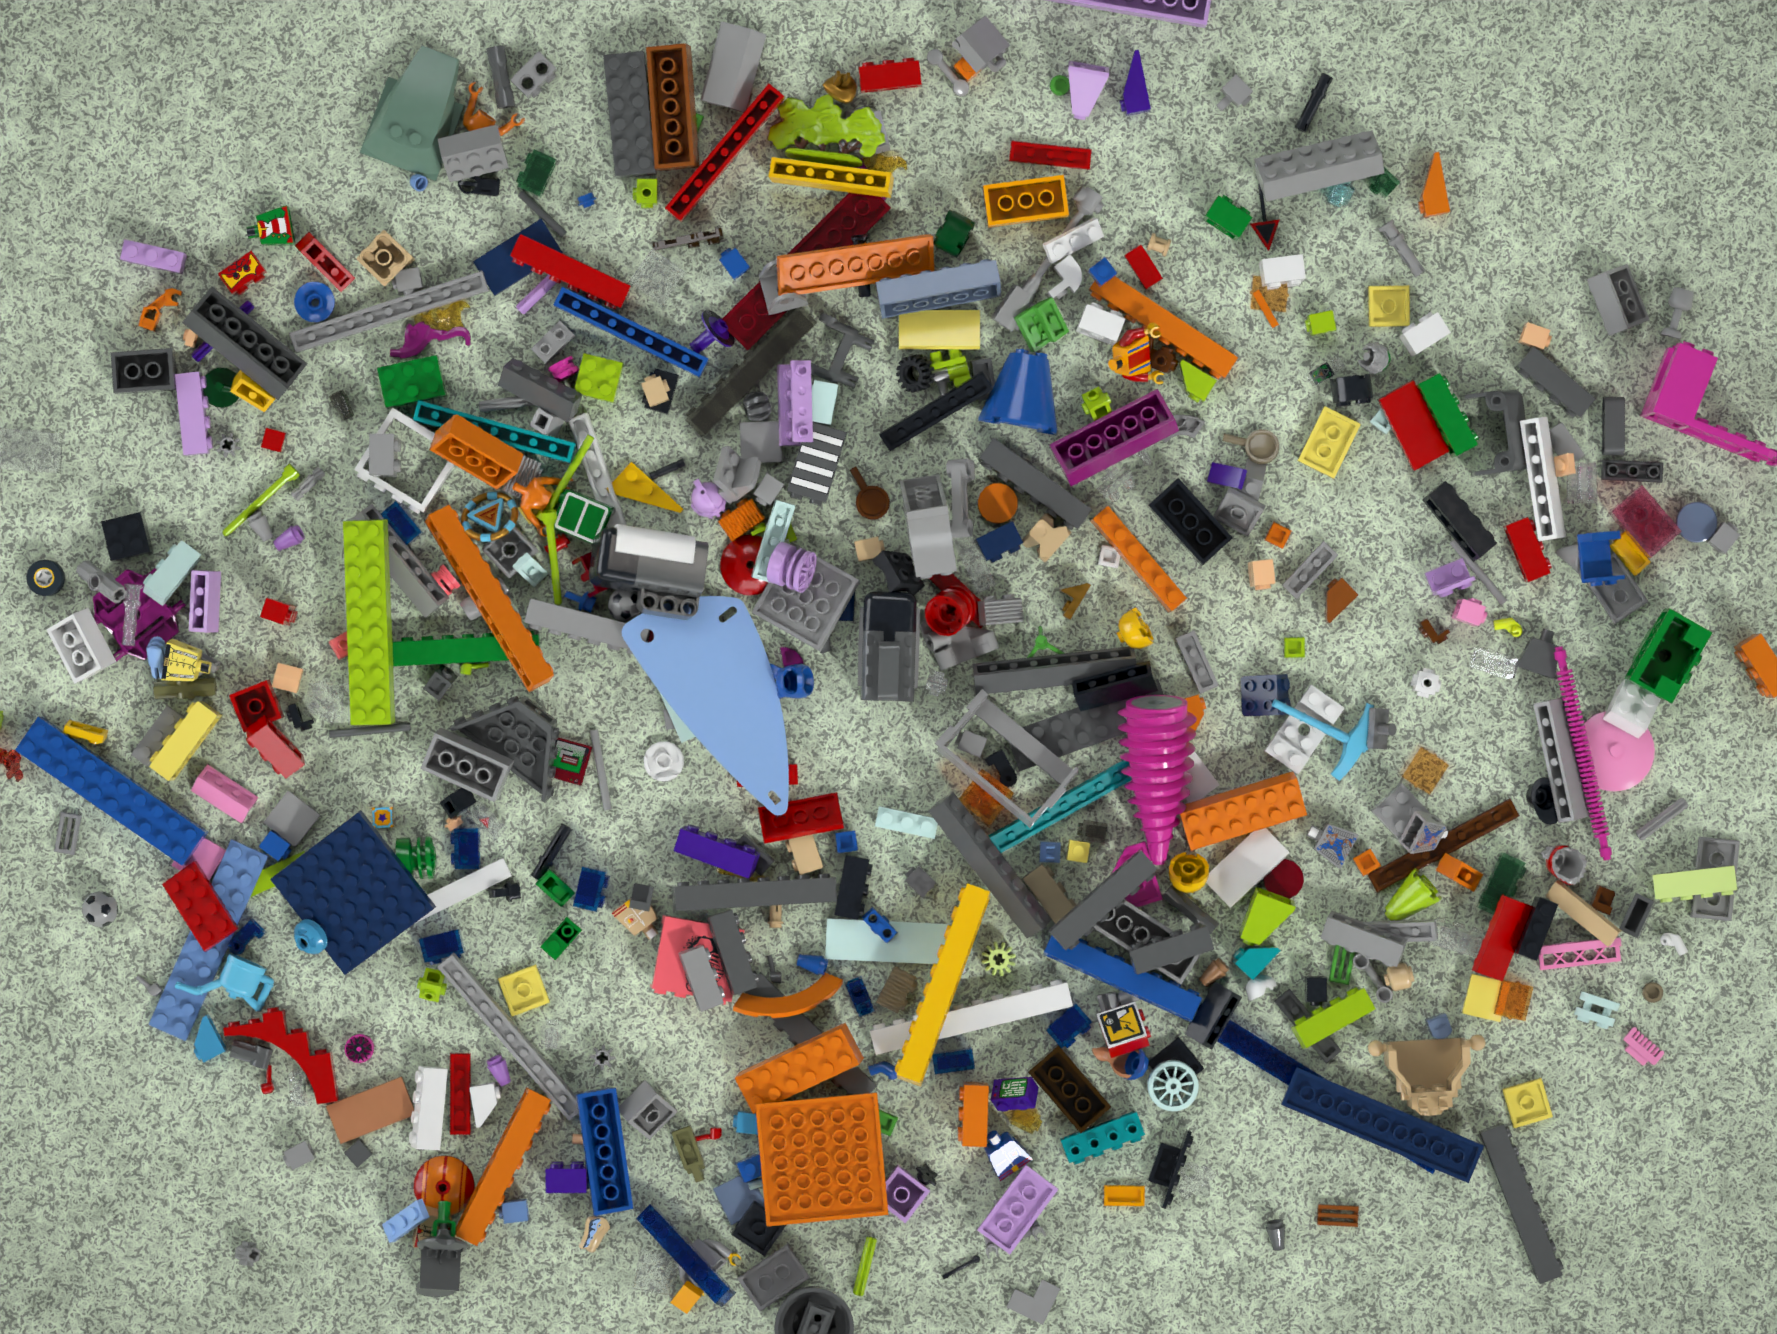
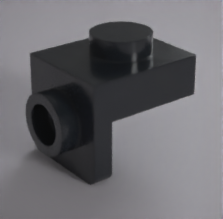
[286,703,316,731]

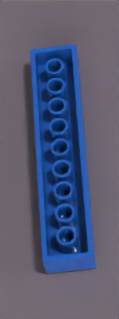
[15,717,208,866]

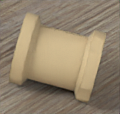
[1146,233,1172,257]

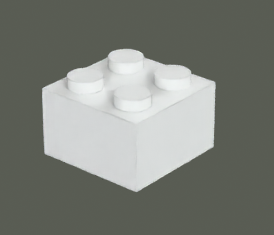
[1259,254,1306,290]
[1399,312,1451,357]
[1603,679,1661,738]

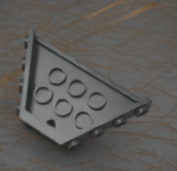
[449,696,559,803]

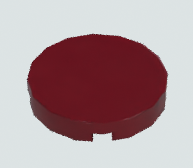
[1263,859,1304,899]

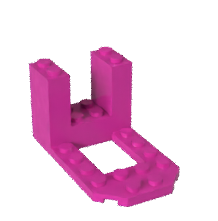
[1640,341,1777,467]

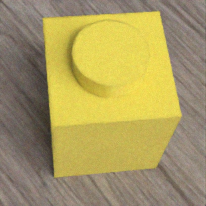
[1066,839,1090,863]

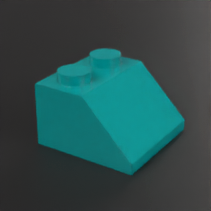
[1232,946,1281,980]

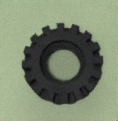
[896,354,935,393]

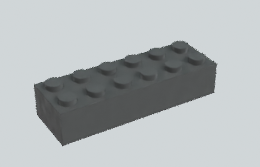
[603,51,656,179]
[182,286,308,400]

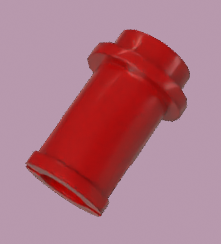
[544,533,571,554]

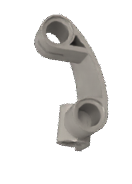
[920,617,1000,671]

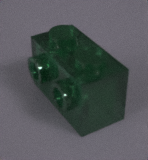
[516,149,558,198]

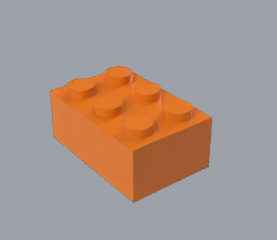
[1734,633,1777,698]
[958,1082,989,1147]

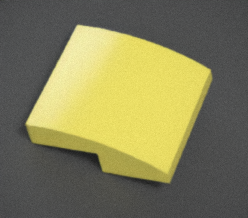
[1462,974,1510,1022]

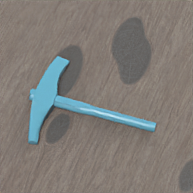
[1272,699,1374,781]

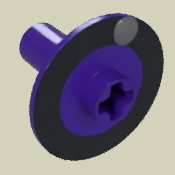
[690,310,735,354]

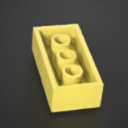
[149,701,222,781]

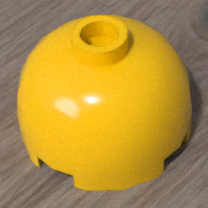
[1117,607,1154,649]
[1169,852,1209,893]

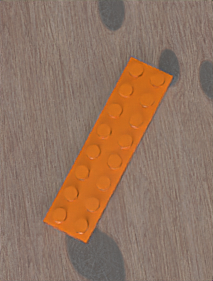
[777,234,934,296]

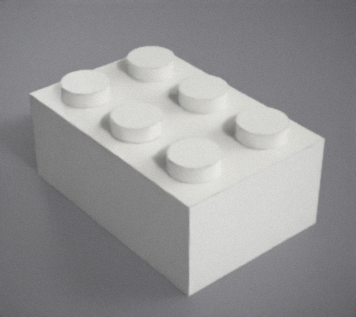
[1076,302,1125,346]
[47,608,116,684]

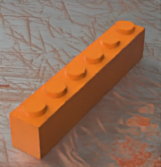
[1090,506,1187,613]

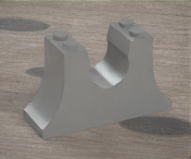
[899,474,957,579]

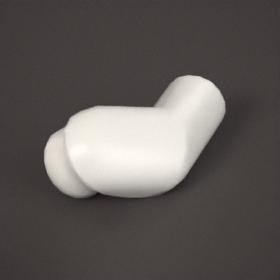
[1660,932,1688,956]

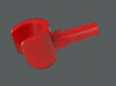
[261,1065,274,1095]
[695,1128,722,1141]

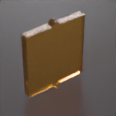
[1250,276,1289,312]
[1402,747,1449,795]
[1494,980,1533,1021]

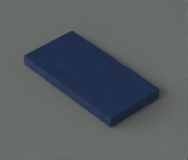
[473,219,563,296]

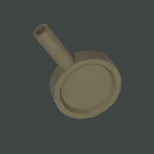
[1222,429,1279,464]

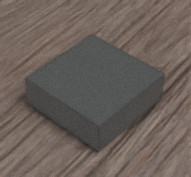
[344,1139,373,1168]

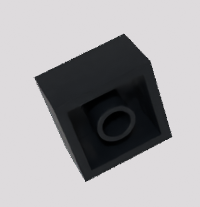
[101,512,153,561]

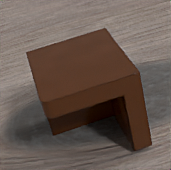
[1589,885,1615,915]

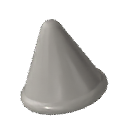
[1556,543,1581,574]

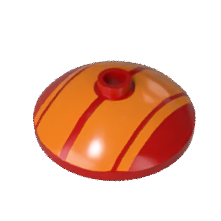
[414,1155,475,1216]

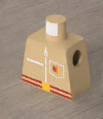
[611,898,658,940]

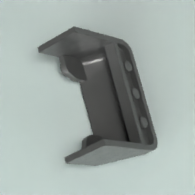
[1461,390,1527,477]

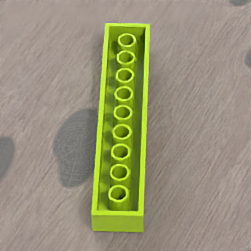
[343,519,395,725]

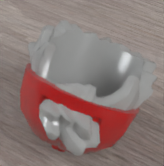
[1541,845,1587,885]

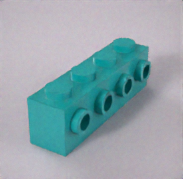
[1060,1110,1145,1165]

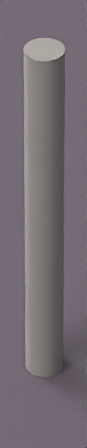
[1450,539,1507,605]
[590,729,612,811]

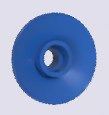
[294,282,335,322]

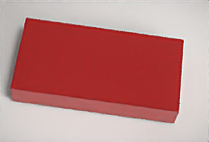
[1124,245,1163,290]

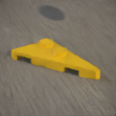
[607,462,684,513]

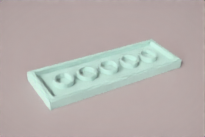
[825,918,949,964]

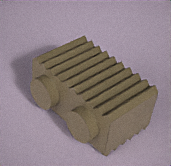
[876,966,918,1014]

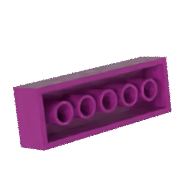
[1049,389,1179,486]

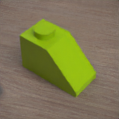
[1179,359,1217,403]

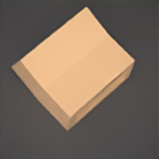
[272,663,303,693]

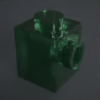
[1367,167,1400,199]

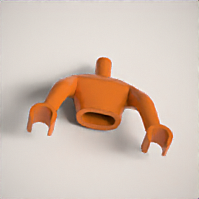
[463,82,525,136]
[512,476,573,537]

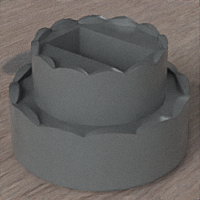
[774,1286,854,1334]

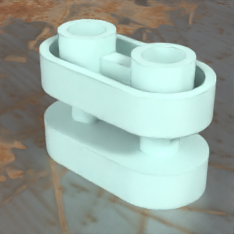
[1574,991,1620,1029]

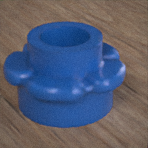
[577,192,597,208]

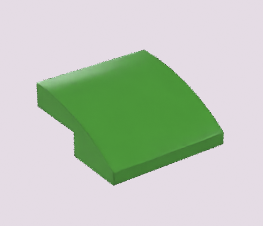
[1014,297,1069,352]

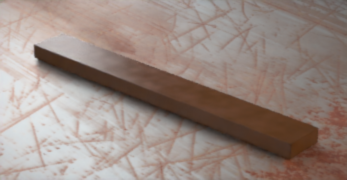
[1367,798,1520,892]

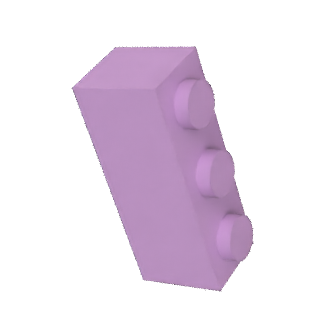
[120,239,187,275]
[189,570,221,633]

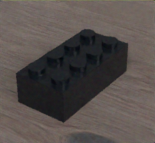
[1147,478,1233,566]

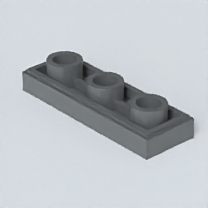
[1601,460,1663,483]

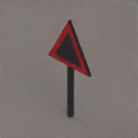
[1250,184,1280,251]

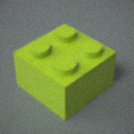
[575,353,624,403]

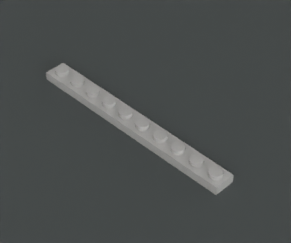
[289,271,489,353]
[437,953,579,1120]

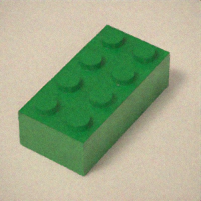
[1417,373,1479,458]

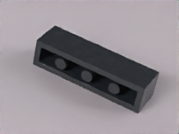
[1422,481,1497,562]
[1072,660,1158,712]

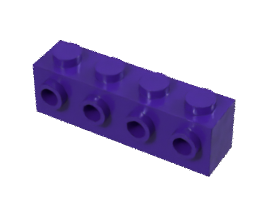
[673,824,760,878]

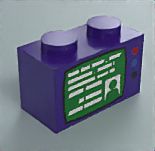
[990,1077,1039,1112]

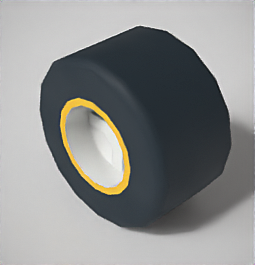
[26,560,65,596]

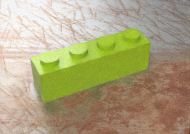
[1291,986,1376,1049]

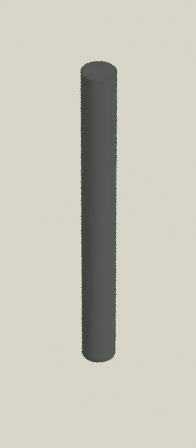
[329,723,411,738]

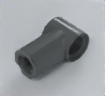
[230,1039,273,1070]

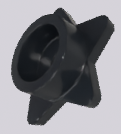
[916,1164,938,1186]

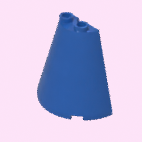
[978,349,1058,436]

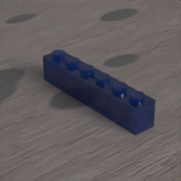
[636,1204,736,1307]

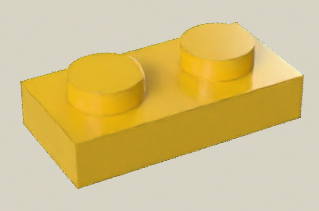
[63,720,108,744]

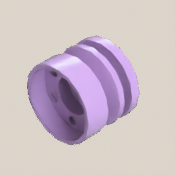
[767,542,817,593]

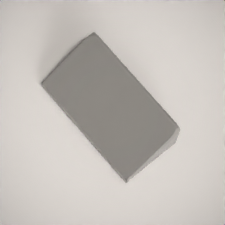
[1549,422,1585,462]

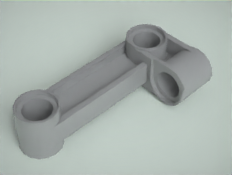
[946,458,975,538]

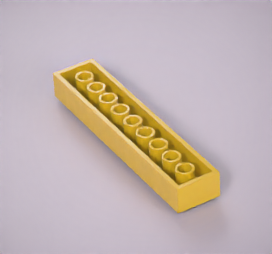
[895,883,991,1087]

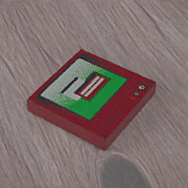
[553,737,593,786]

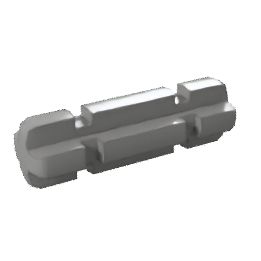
[291,467,325,501]

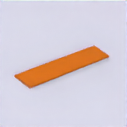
[1252,290,1279,328]

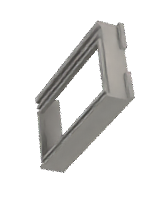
[935,689,1079,828]

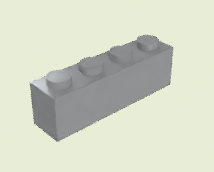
[1320,911,1408,967]

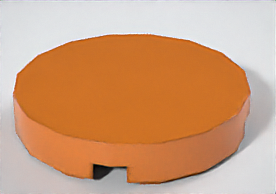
[978,483,1018,523]

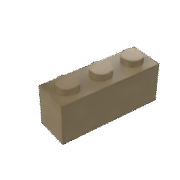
[1022,864,1076,924]

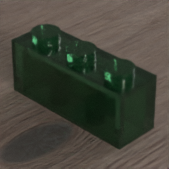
[1476,852,1527,915]

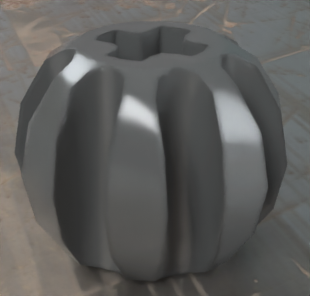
[743,391,771,421]

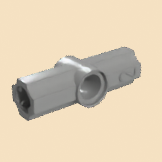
[76,561,127,603]

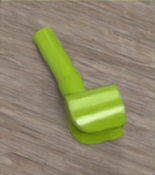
[460,662,489,675]

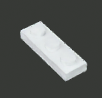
[1043,217,1104,263]

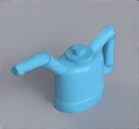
[175,954,274,1012]

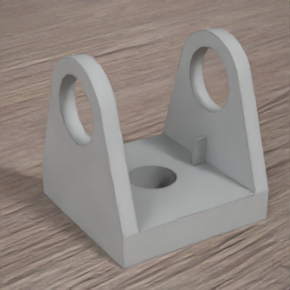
[759,260,808,315]

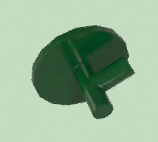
[203,368,239,408]

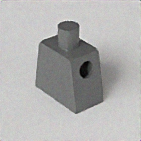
[1515,628,1559,679]

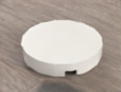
[644,741,684,781]

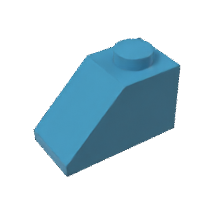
[194,1014,227,1063]

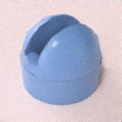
[410,174,428,192]

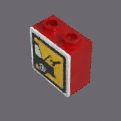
[1097,1002,1151,1058]

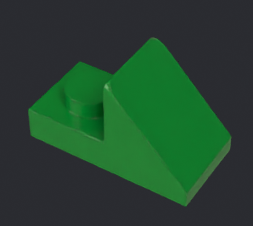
[535,869,575,907]

